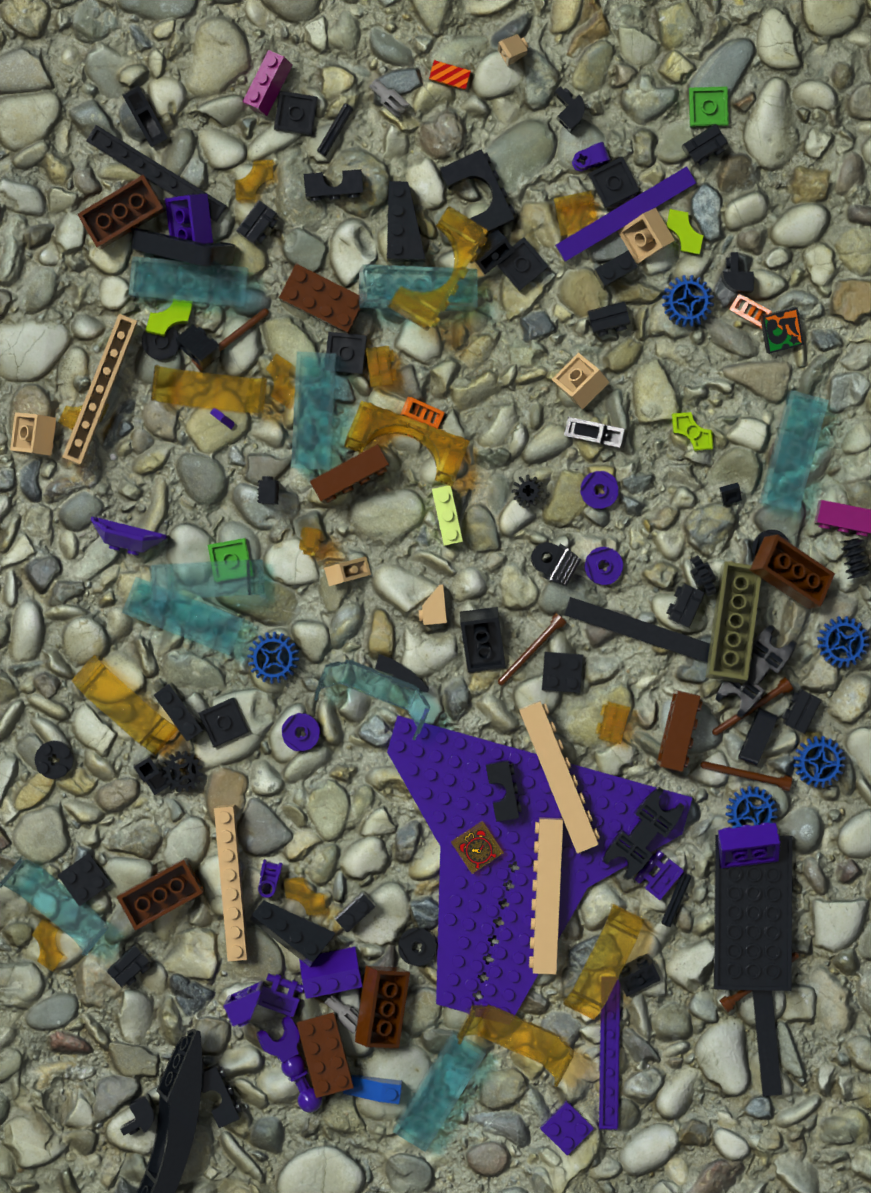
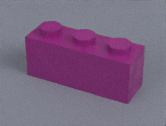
[243,50,293,116]
[814,500,871,537]

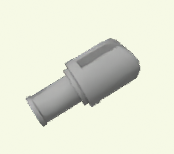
[369,78,410,119]
[324,994,359,1033]

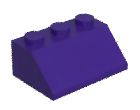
[165,194,214,243]
[718,822,780,868]
[299,946,363,999]
[223,980,264,1027]

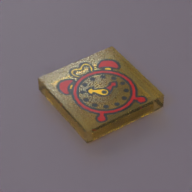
[451,820,504,874]

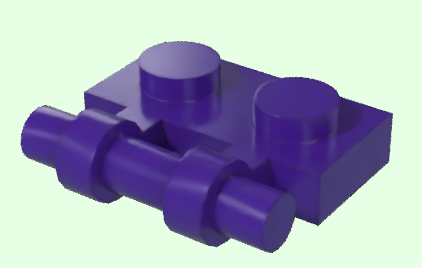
[635,850,684,900]
[257,973,304,1017]

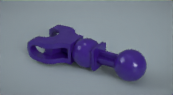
[256,1016,322,1113]

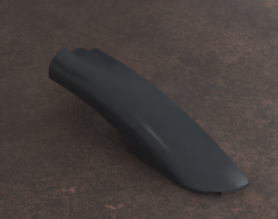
[136,1029,202,1193]

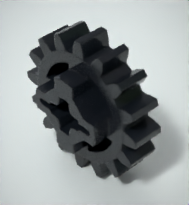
[690,556,717,597]
[161,751,203,792]

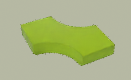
[666,209,704,255]
[146,299,193,337]
[672,412,713,451]

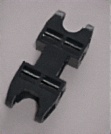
[715,625,797,718]
[602,787,684,880]

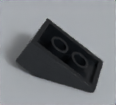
[460,607,506,672]

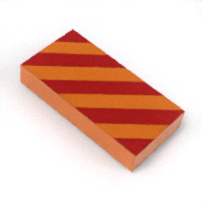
[429,60,471,90]

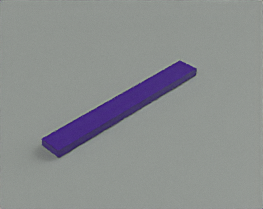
[555,166,696,262]
[599,976,620,1130]

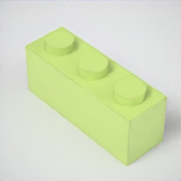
[432,485,463,546]

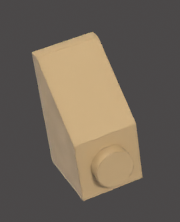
[498,34,529,66]
[324,557,371,586]
[419,585,447,625]

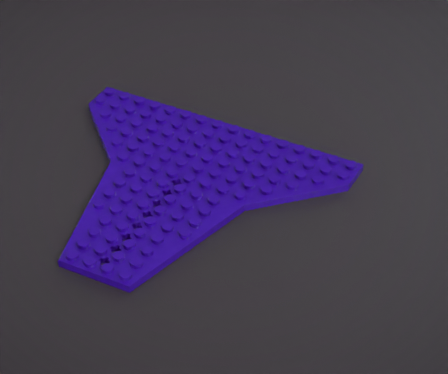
[387,715,692,1025]

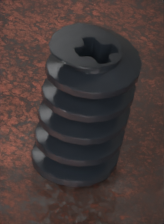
[840,538,870,579]

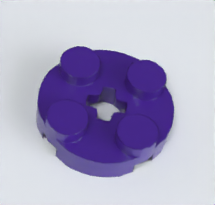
[580,471,619,509]
[584,547,623,585]
[282,713,320,751]

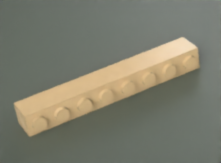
[62,314,138,466]
[519,701,600,853]
[214,804,249,961]
[529,817,563,974]

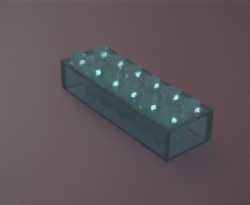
[129,256,249,309]
[359,264,478,312]
[291,352,337,470]
[759,390,829,513]
[122,577,245,655]
[393,1030,486,1152]

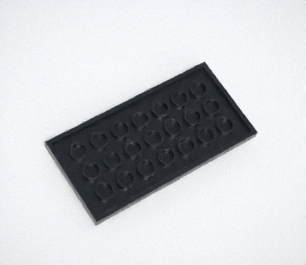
[714,835,792,991]

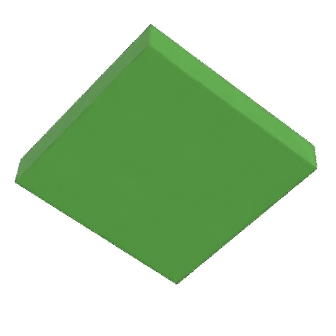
[689,87,729,127]
[208,538,253,583]

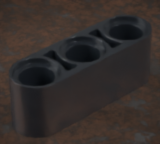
[738,708,777,766]

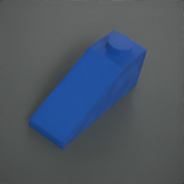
[343,1075,402,1104]

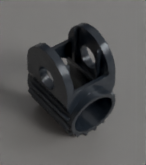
[531,542,581,586]

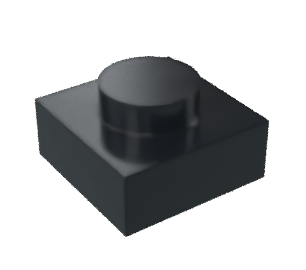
[719,482,742,506]

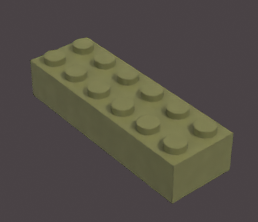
[706,561,761,684]

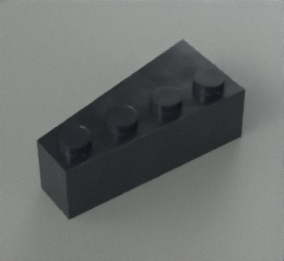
[387,181,425,262]
[250,900,336,967]

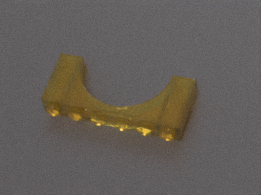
[388,206,488,331]
[344,401,470,487]

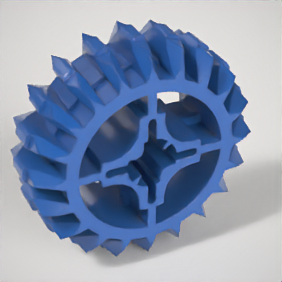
[662,275,714,327]
[817,616,869,668]
[247,632,299,684]
[793,736,845,788]
[725,786,778,828]

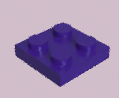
[540,1100,594,1156]

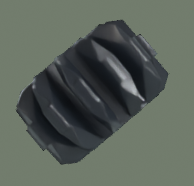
[512,475,544,508]

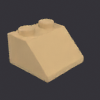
[618,208,675,264]
[551,353,610,410]
[10,412,56,456]

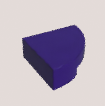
[210,408,235,429]

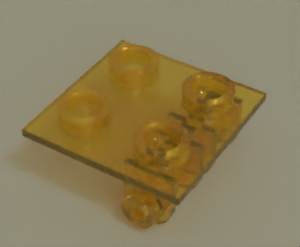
[553,191,597,236]

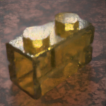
[366,346,397,388]
[299,527,323,556]
[595,701,630,744]

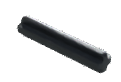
[317,103,353,156]
[661,872,692,927]

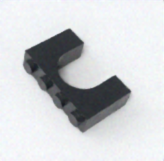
[440,149,516,241]

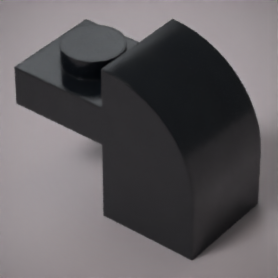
[554,86,585,133]
[721,252,754,293]
[133,754,171,795]
[120,1093,156,1136]

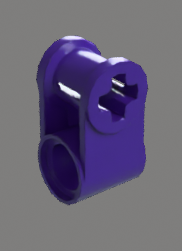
[572,142,610,172]
[258,859,283,898]

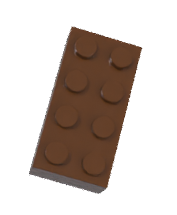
[77,175,166,250]
[279,264,366,334]
[310,444,389,504]
[750,535,835,609]
[657,689,702,772]
[117,857,205,931]
[355,966,410,1048]
[296,1012,354,1098]

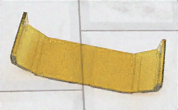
[151,365,268,414]
[71,654,178,755]
[563,903,644,1020]
[457,1005,574,1087]

